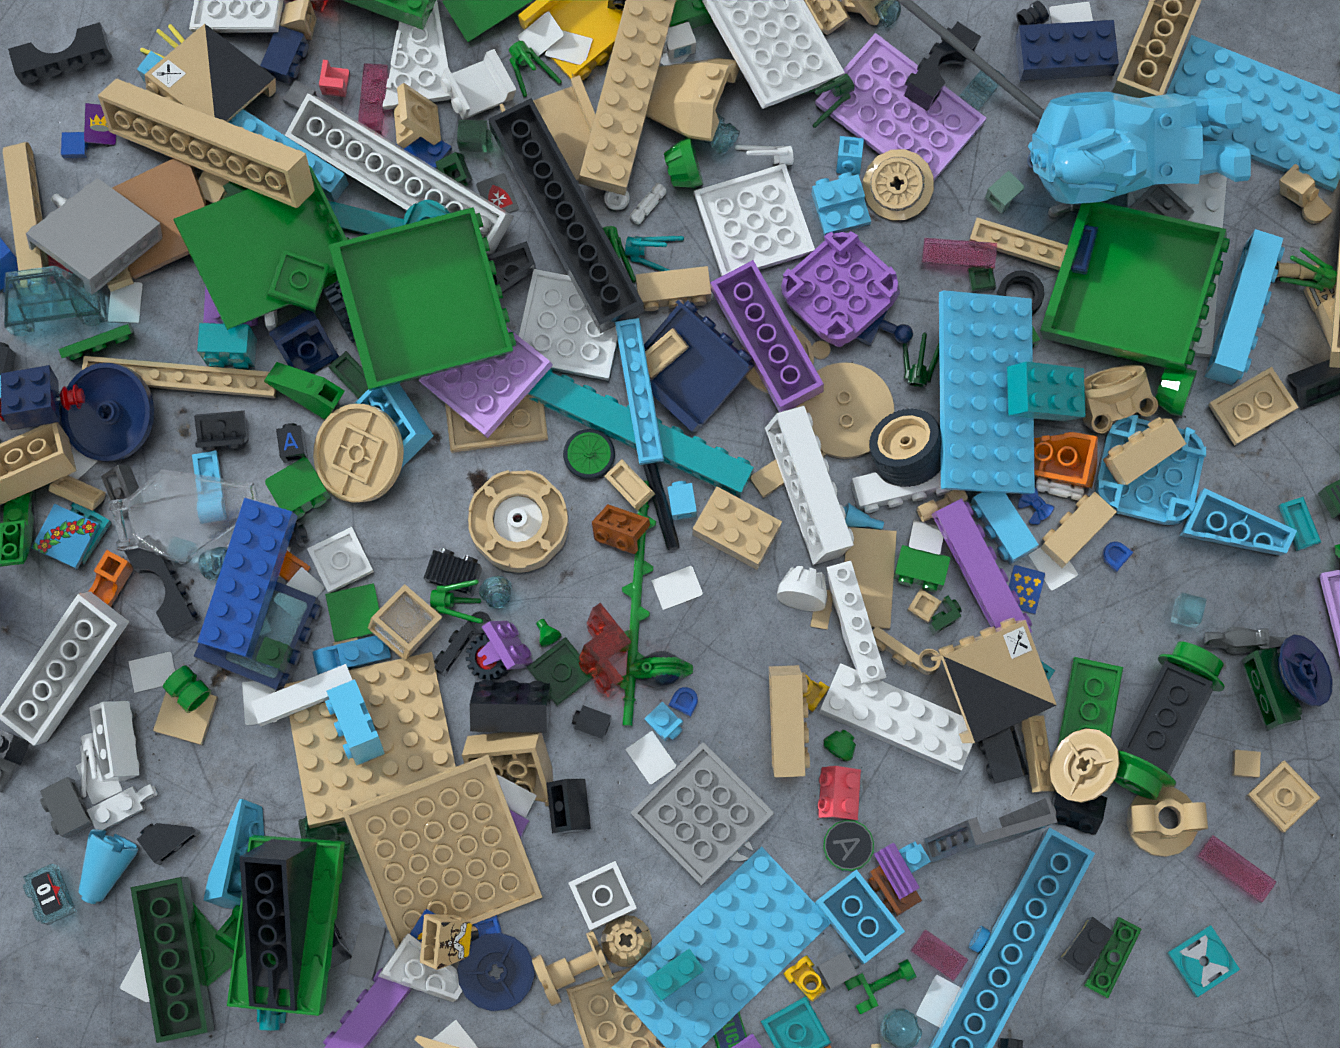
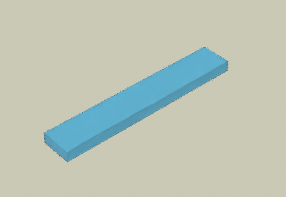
[615,318,664,465]

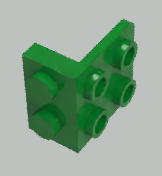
[265,457,331,519]

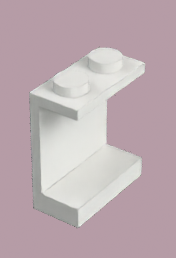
[440,49,516,120]

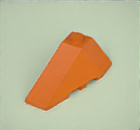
[1034,432,1098,489]

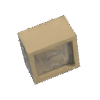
[368,584,442,661]

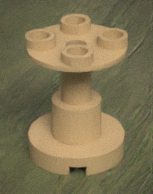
[532,931,614,1006]

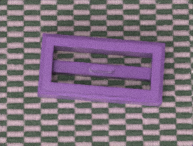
[874,842,919,900]

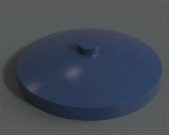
[61,363,154,461]

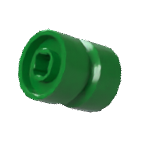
[163,665,211,713]

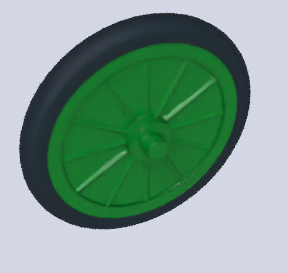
[563,429,615,479]

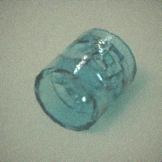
[702,112,740,155]

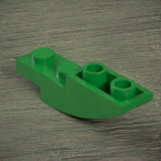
[0,491,34,567]

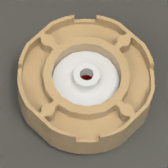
[468,470,569,573]

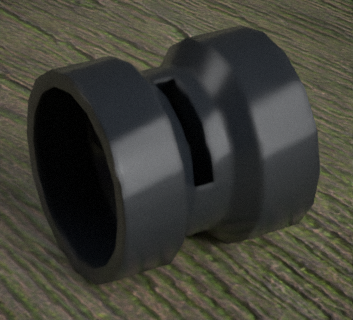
[1016,0,1049,25]

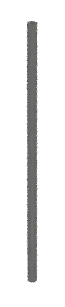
[897,0,1045,120]

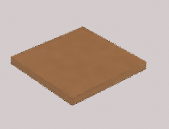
[112,158,207,279]

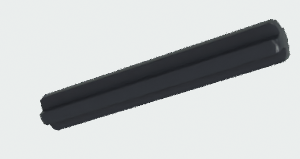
[643,462,679,550]

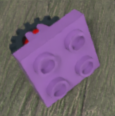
[465,621,533,680]

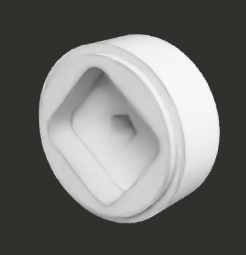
[604,191,630,210]

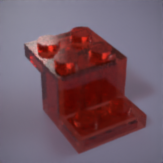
[579,602,631,698]

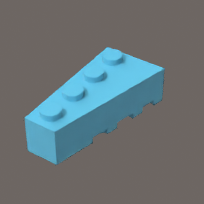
[1179,488,1297,556]

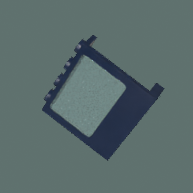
[194,582,321,692]

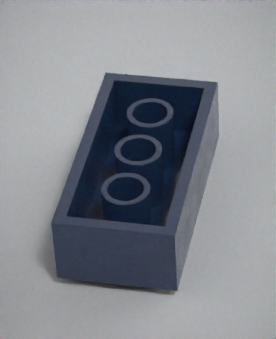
[1015,20,1119,81]

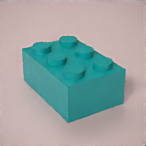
[1007,362,1086,421]

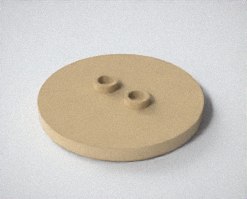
[796,363,894,459]
[313,404,404,503]

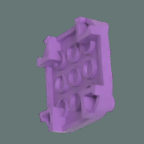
[781,231,900,347]

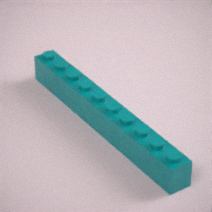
[528,368,754,498]

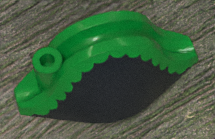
[628,651,693,688]

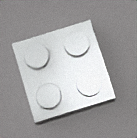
[307,527,374,593]

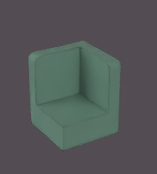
[985,170,1024,214]

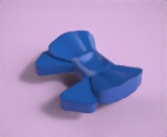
[1018,487,1055,524]

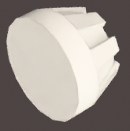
[777,566,827,611]

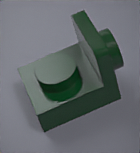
[928,595,962,636]

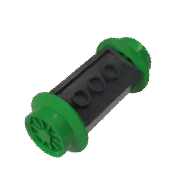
[1114,641,1225,800]

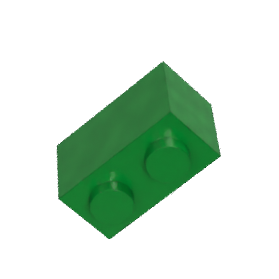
[894,545,951,592]

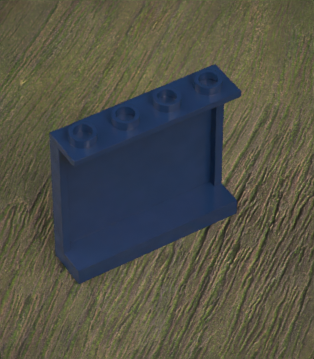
[622,299,755,432]

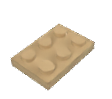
[1208,367,1299,446]

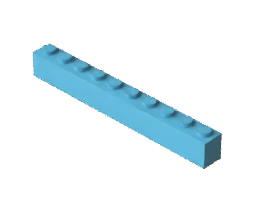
[137,51,349,202]

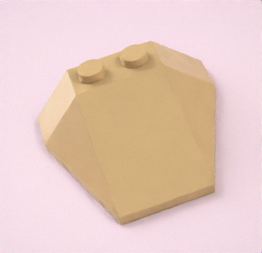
[646,58,740,141]

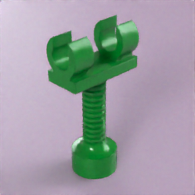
[844,959,917,1014]

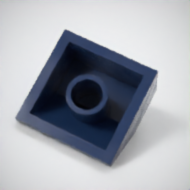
[269,310,339,373]

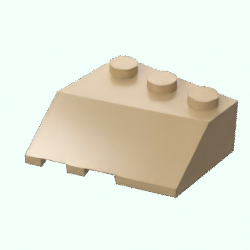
[462,732,553,806]

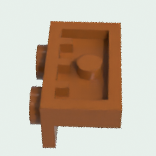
[592,504,650,554]
[867,866,922,917]

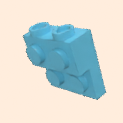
[811,172,871,236]

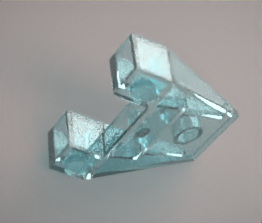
[2,266,107,336]

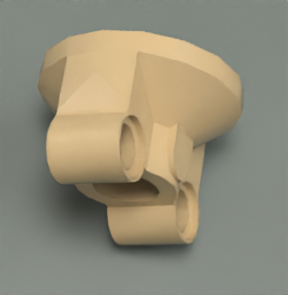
[1083,365,1158,433]
[1126,787,1208,857]

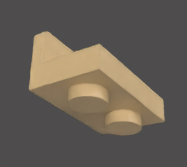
[804,0,851,35]

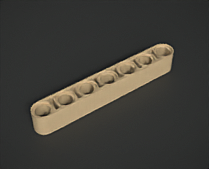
[3,142,52,296]

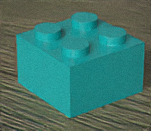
[197,323,257,370]

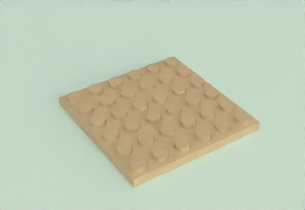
[284,652,456,828]
[342,755,542,949]

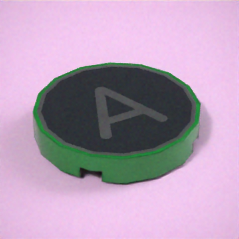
[823,820,874,871]

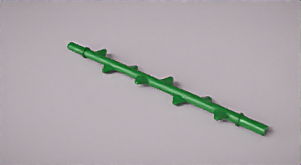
[615,480,656,726]

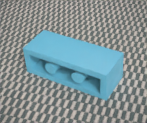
[971,492,1039,565]

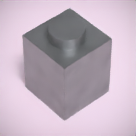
[817,951,859,990]

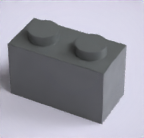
[40,777,93,838]

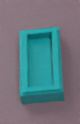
[1278,497,1321,552]

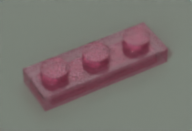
[358,63,389,135]
[922,238,997,269]
[1197,835,1277,903]

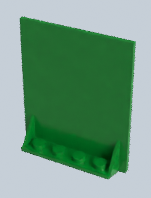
[173,166,349,330]

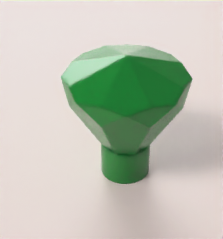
[536,619,562,647]

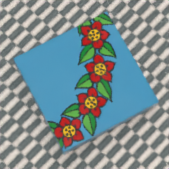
[31,504,100,570]

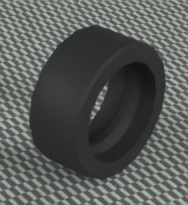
[997,270,1045,316]

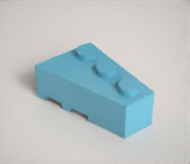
[325,679,385,766]

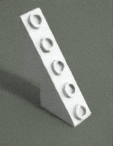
[827,561,886,685]

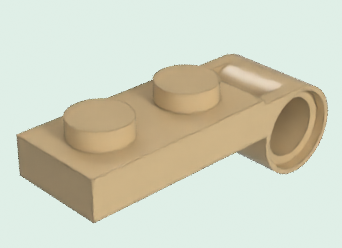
[873,626,941,675]

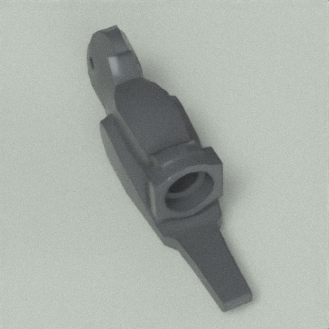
[1204,627,1288,654]

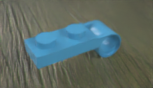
[312,636,391,675]

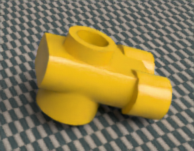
[803,674,830,712]
[783,955,827,1002]

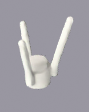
[735,145,794,168]
[79,733,97,798]

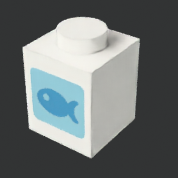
[663,22,696,61]

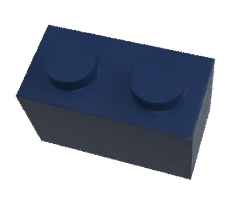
[260,25,309,85]

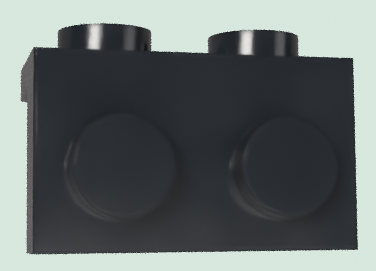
[194,410,248,451]
[1052,791,1108,835]

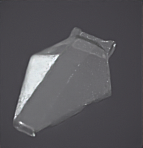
[108,469,259,564]

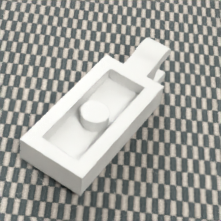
[87,784,158,831]

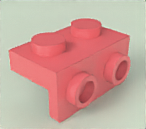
[818,766,861,820]

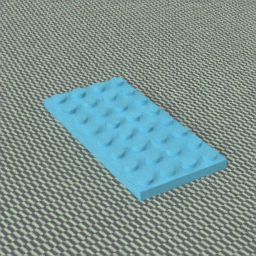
[1166,35,1340,192]
[939,290,1035,494]
[611,847,831,1048]

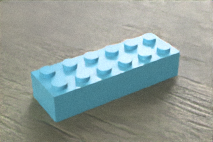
[1204,229,1285,386]

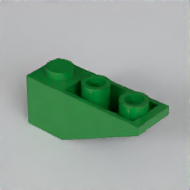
[264,362,345,420]

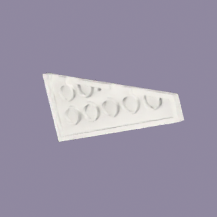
[383,0,451,110]

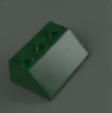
[1241,647,1302,731]

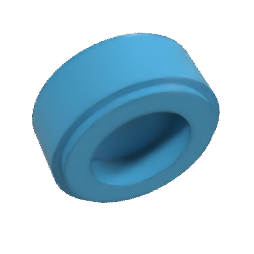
[969,926,990,953]

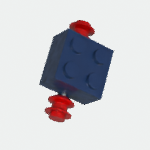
[0,365,85,430]

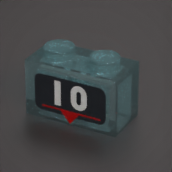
[23,864,77,925]

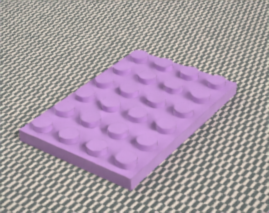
[815,33,987,181]

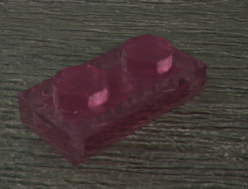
[910,929,968,981]

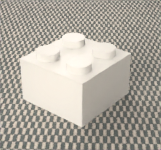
[569,861,637,931]

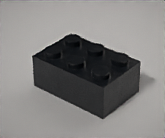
[469,680,551,733]

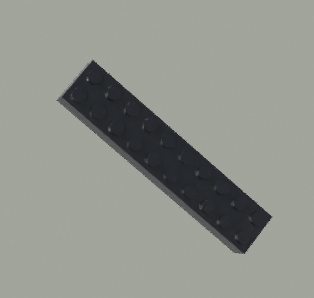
[488,98,644,334]

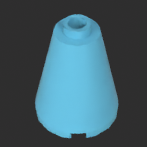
[78,829,138,904]

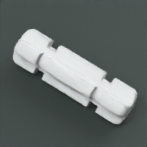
[629,183,667,225]
[1035,477,1084,501]

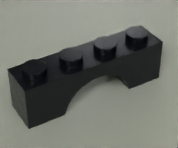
[8,22,112,84]
[904,22,981,111]
[123,534,199,638]

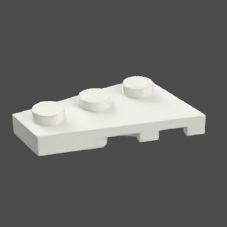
[378,933,462,1002]

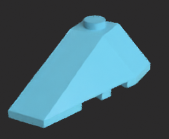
[203,799,264,909]

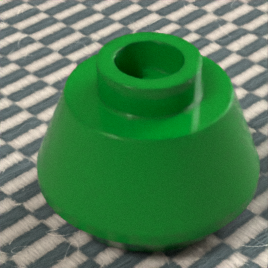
[823,729,856,762]

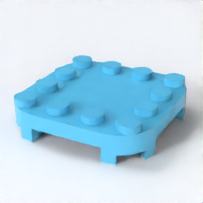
[1095,415,1206,525]

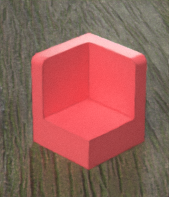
[319,60,350,97]

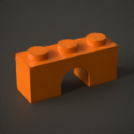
[88,550,134,607]

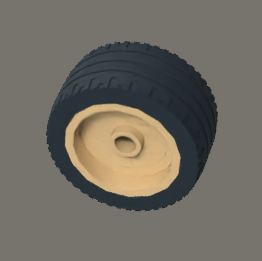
[869,408,941,487]

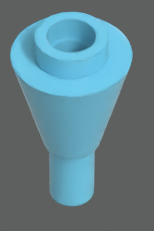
[843,503,884,530]

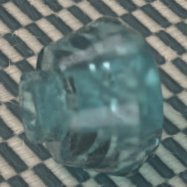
[479,576,513,608]

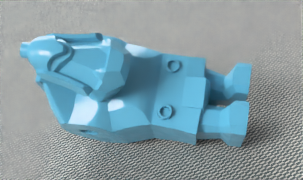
[1028,88,1251,204]

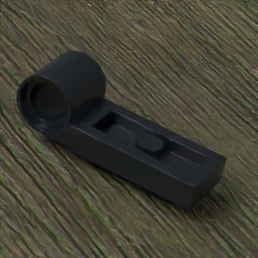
[434,611,491,677]

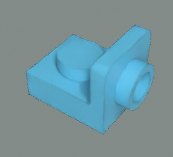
[836,136,864,175]
[644,702,683,741]

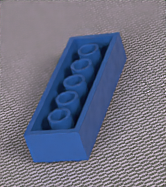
[197,498,298,659]

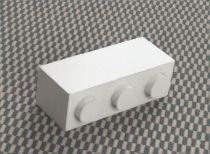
[89,701,140,782]

